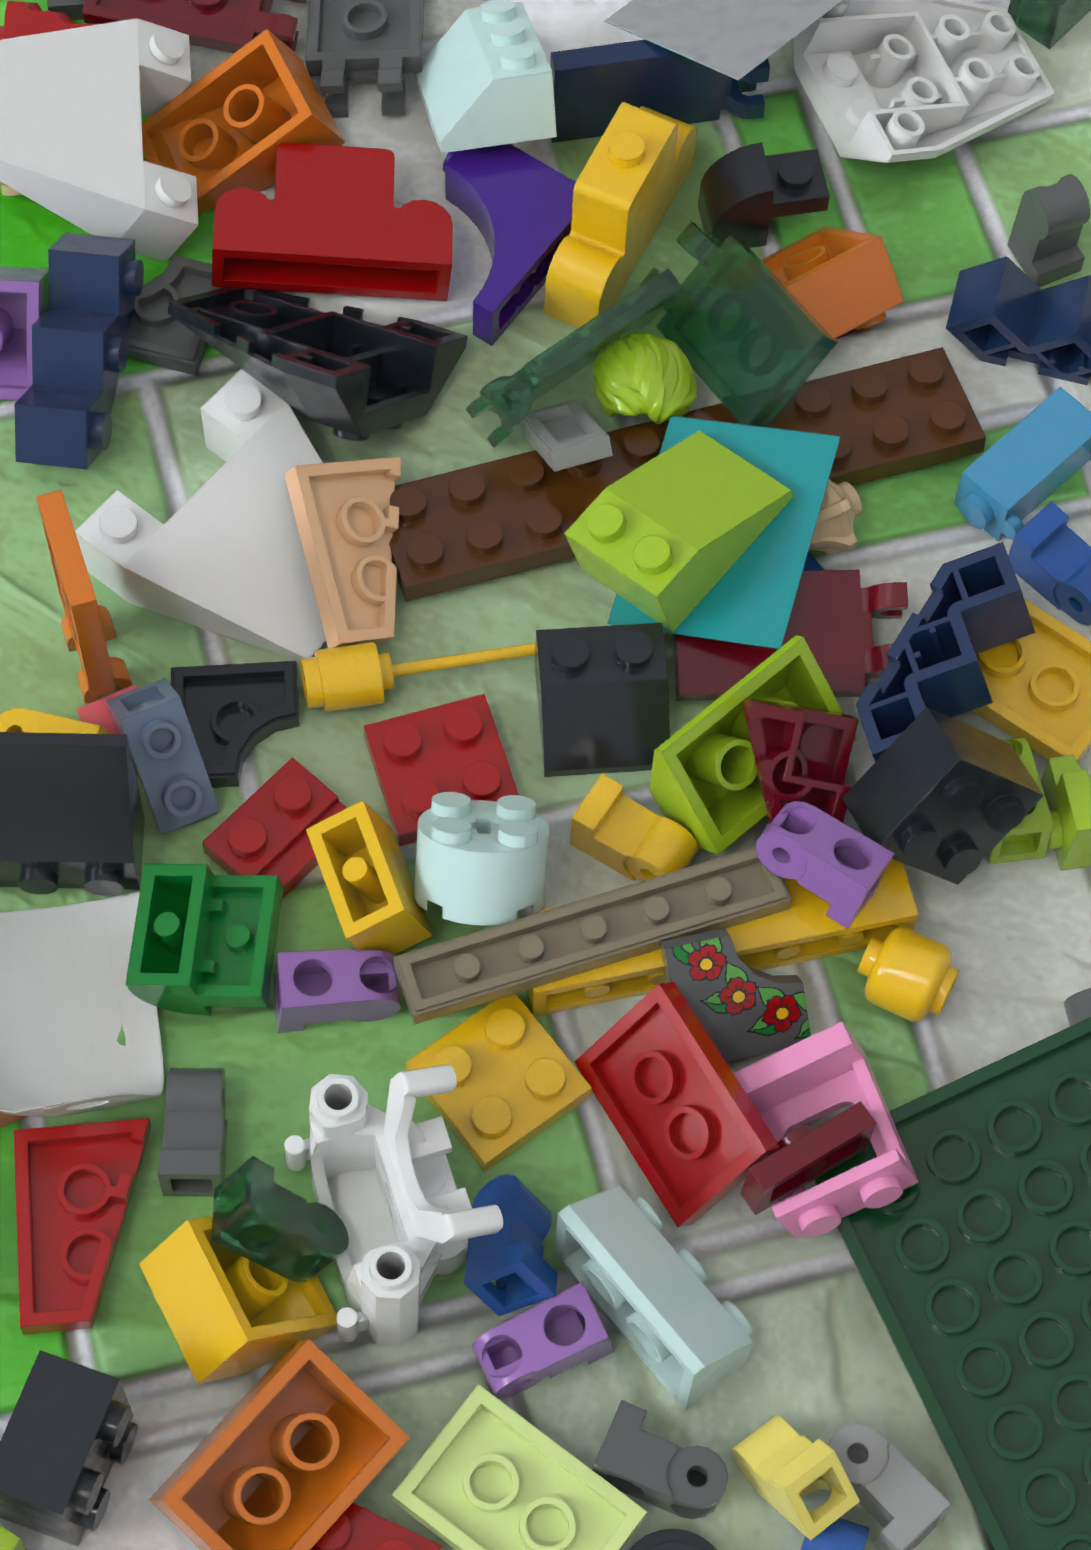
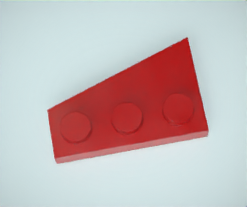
[13,1118,151,1335]

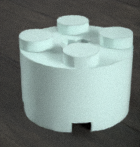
[414,792,549,926]

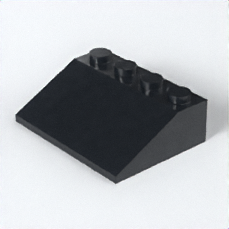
[0,732,145,896]

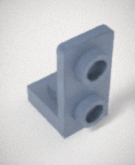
[106,678,219,833]

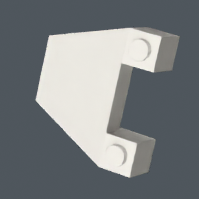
[0,18,199,262]
[75,369,328,662]

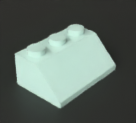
[415,0,557,153]
[554,1185,753,1411]

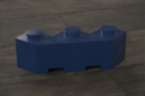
[14,233,144,469]
[946,256,1091,385]
[855,542,1035,762]

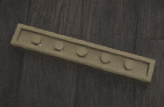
[393,847,792,1025]

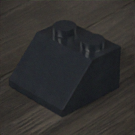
[534,623,670,777]

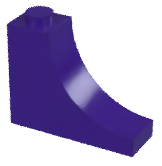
[443,144,576,346]

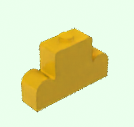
[544,102,697,336]

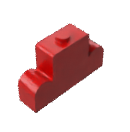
[211,142,453,301]

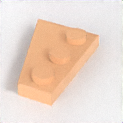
[284,457,401,648]

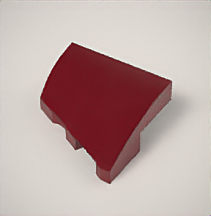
[743,699,859,824]

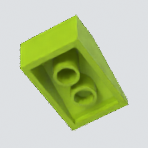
[564,430,794,633]

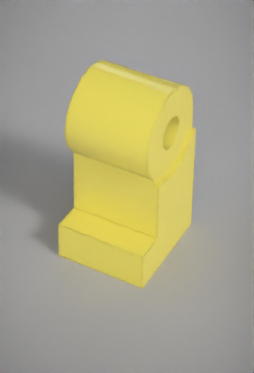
[731,1415,860,1541]

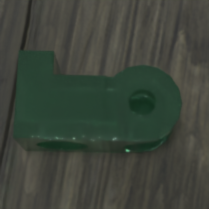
[211,1156,349,1283]

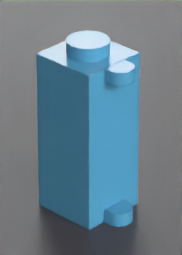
[954,387,1091,542]

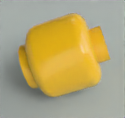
[857,926,960,1023]

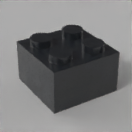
[842,707,1044,885]
[0,1350,138,1546]

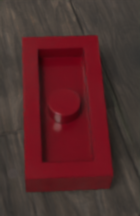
[740,1101,876,1215]

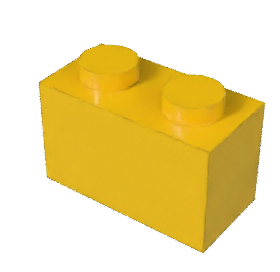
[306,800,433,955]

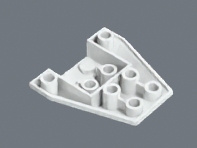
[794,0,1055,163]

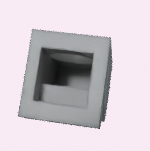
[828,1423,951,1550]

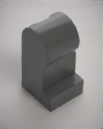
[1007,174,1091,287]
[158,1068,227,1197]
[592,1400,728,1519]

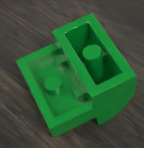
[125,863,284,1016]

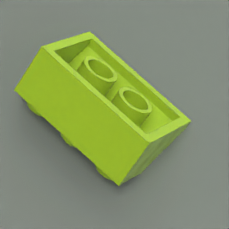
[649,635,857,855]

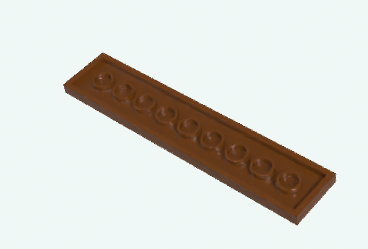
[389,347,986,601]

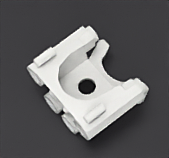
[284,1064,503,1347]

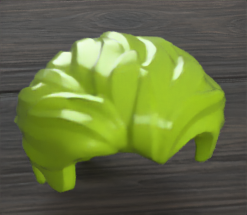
[592,332,697,424]

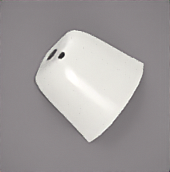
[0,891,164,1117]

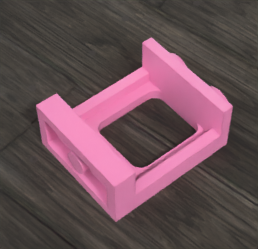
[733,1021,919,1239]

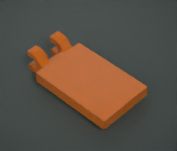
[36,489,133,704]

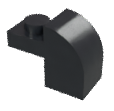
[698,142,830,254]

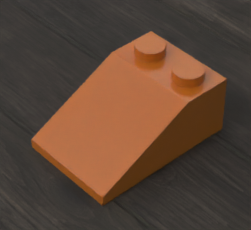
[142,29,345,214]

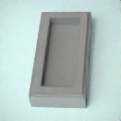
[520,400,613,472]

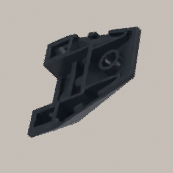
[168,287,468,441]

